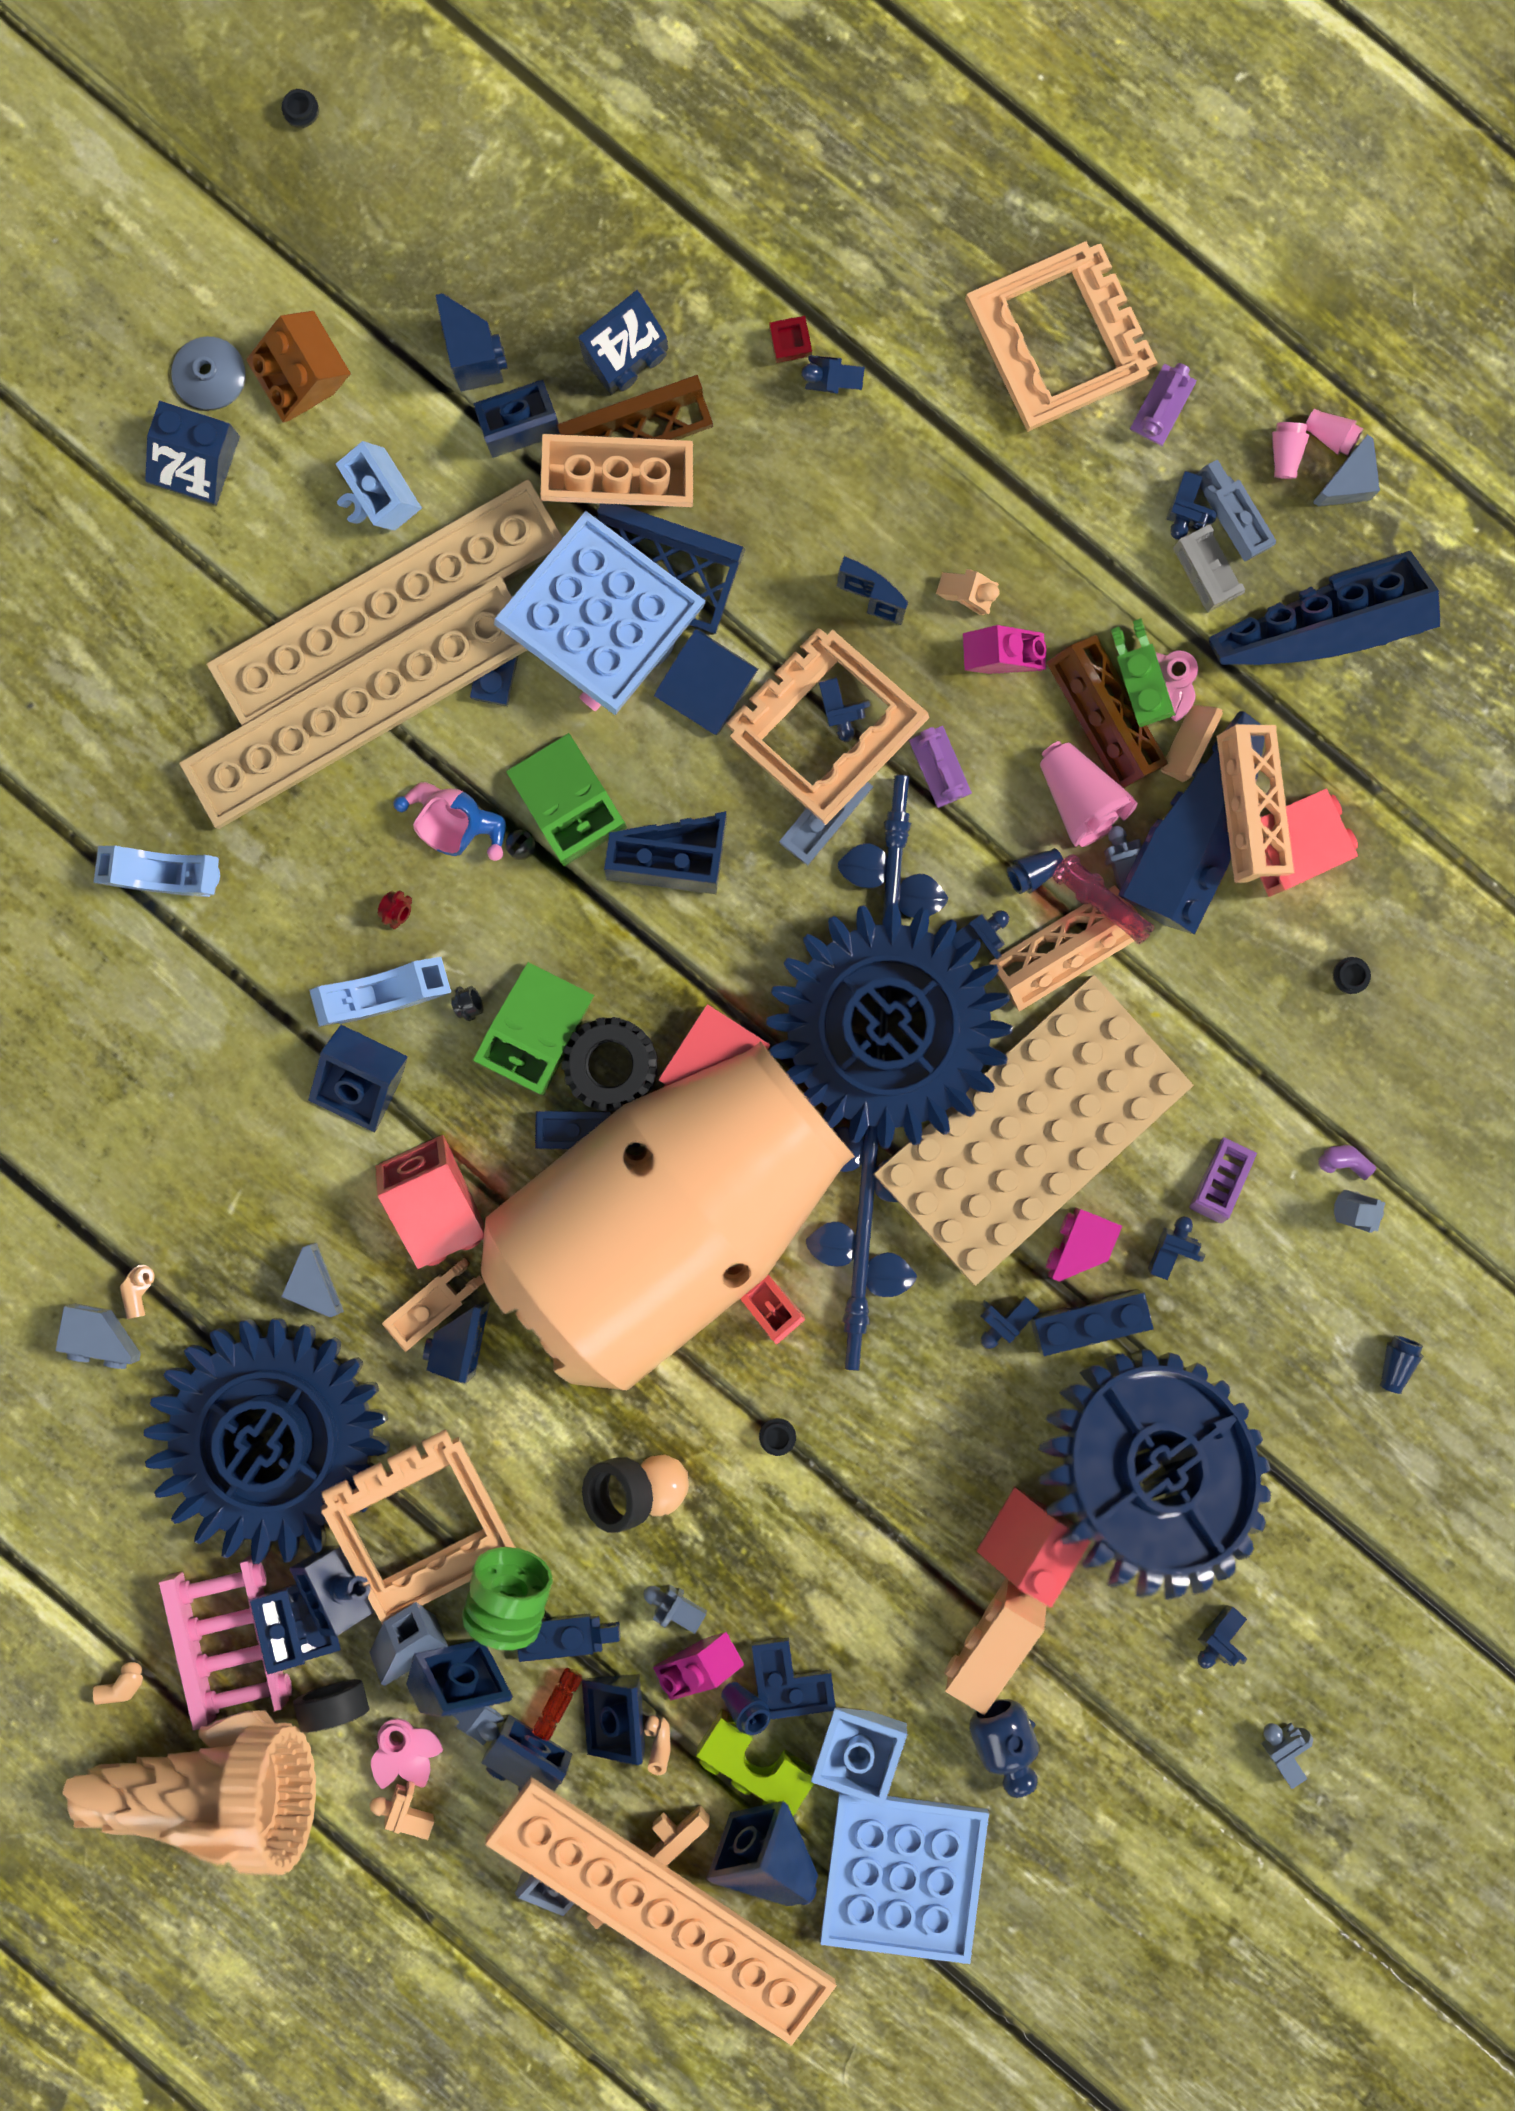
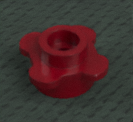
[377,891,412,929]

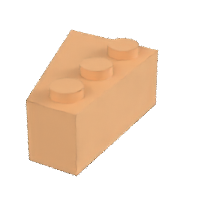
[944,1578,1047,1715]

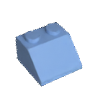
[811,1707,907,1807]

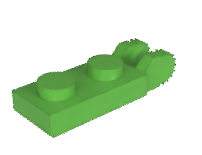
[1111,618,1176,728]

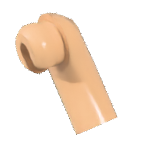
[120,1265,155,1319]
[93,1662,143,1705]
[643,1715,671,1775]

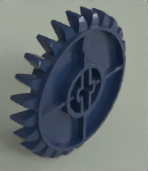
[766,903,1012,1148]
[143,1318,390,1564]
[1039,1349,1271,1600]

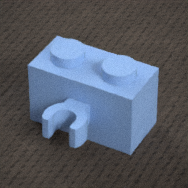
[336,441,422,530]

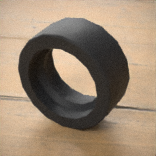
[582,1457,653,1533]
[293,1679,370,1733]

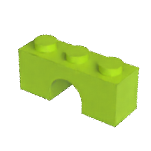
[697,1709,815,1816]

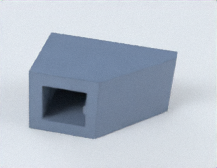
[56,1303,141,1369]
[369,1602,448,1686]

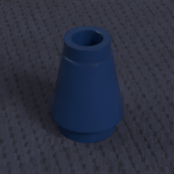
[1007,848,1065,894]
[1380,1335,1424,1394]
[721,1682,771,1735]

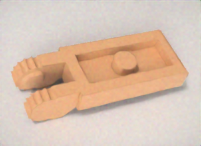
[382,1258,484,1352]

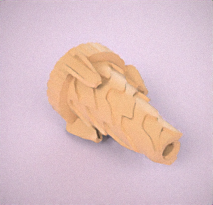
[62,1711,316,1875]

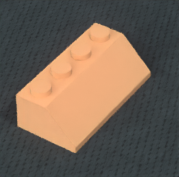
[541,434,693,507]

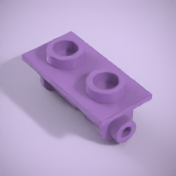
[1130,363,1197,446]
[909,726,972,808]

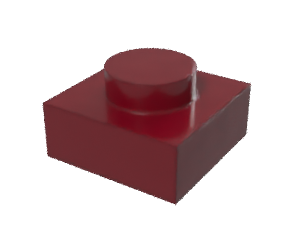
[769,316,813,363]

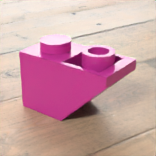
[963,625,1047,674]
[1046,1207,1122,1281]
[653,1632,744,1701]

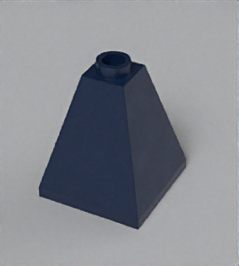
[706,1801,818,1906]

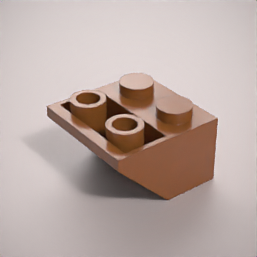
[246,310,351,422]

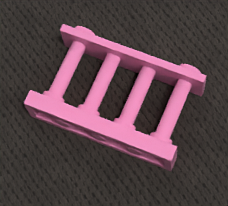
[159,1555,292,1730]

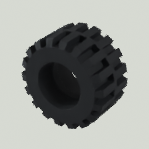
[562,1017,658,1111]

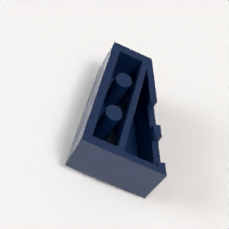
[604,811,727,894]

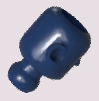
[969,1699,1040,1798]

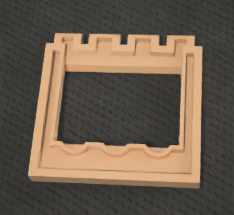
[965,241,1158,432]
[726,628,930,825]
[321,1429,516,1625]

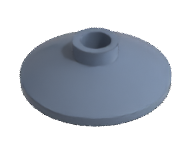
[171,336,246,411]

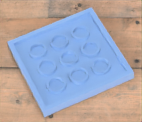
[494,511,705,715]
[820,1792,989,1964]

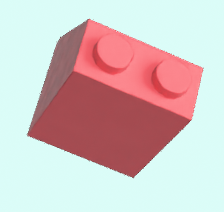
[1260,788,1358,897]
[376,1135,485,1269]
[976,1487,1091,1608]

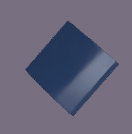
[837,556,908,625]
[654,629,759,735]
[249,1583,341,1675]

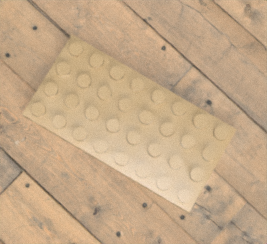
[873,975,1194,1286]

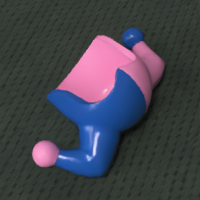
[393,782,506,861]

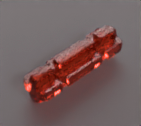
[533,1668,582,1741]

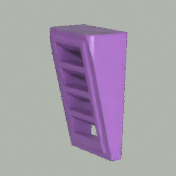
[1189,1137,1257,1223]

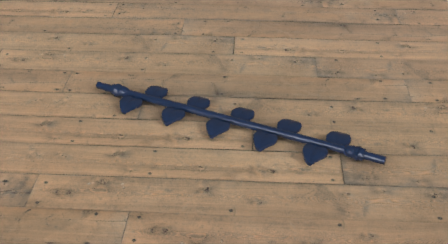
[806,775,948,1371]

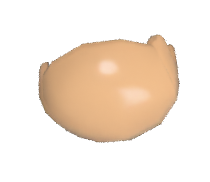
[640,1455,689,1517]

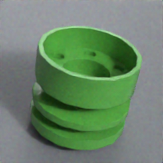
[462,1547,553,1650]

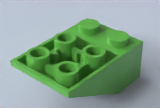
[506,733,627,866]
[473,962,595,1095]

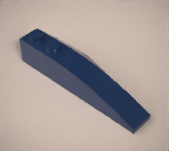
[1208,550,1440,665]
[1118,711,1265,935]

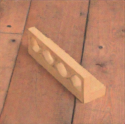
[1217,725,1294,883]
[989,885,1145,1012]

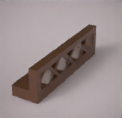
[557,374,713,440]
[1046,635,1168,788]

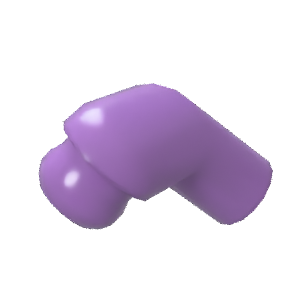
[1318,1145,1377,1180]

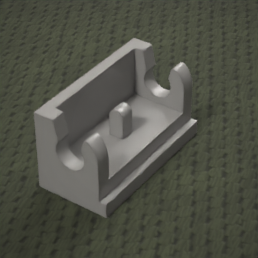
[1173,524,1245,613]

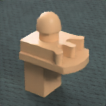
[936,569,999,615]
[370,1781,434,1840]

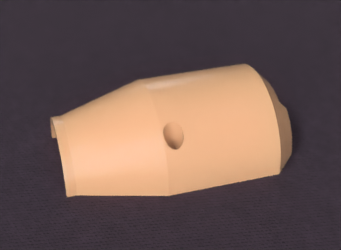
[481,1041,855,1390]

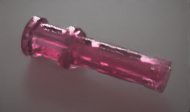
[1053,854,1154,944]

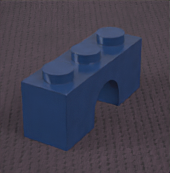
[1030,1289,1154,1356]

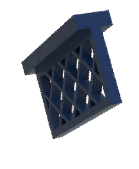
[597,503,745,634]

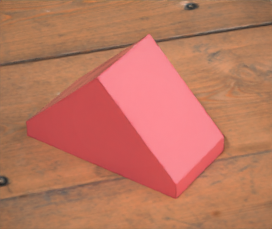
[740,1274,805,1345]

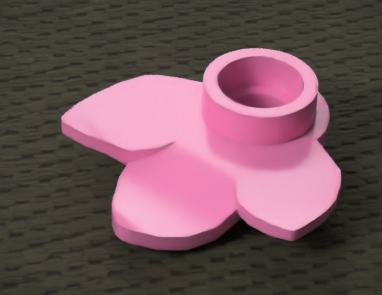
[1156,651,1198,721]
[371,1718,443,1789]

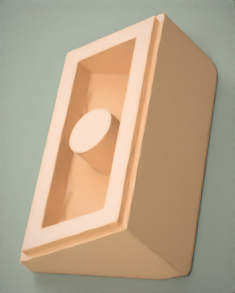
[1160,705,1223,782]

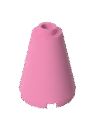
[1040,741,1137,847]

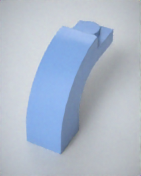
[94,846,220,897]
[309,957,451,1027]

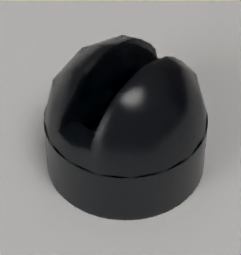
[505,829,536,860]

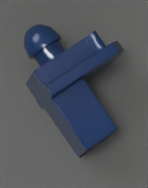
[802,355,865,393]
[1166,471,1217,540]
[818,677,872,742]
[951,910,1009,960]
[1148,1216,1205,1280]
[980,1296,1040,1349]
[1197,1605,1247,1669]

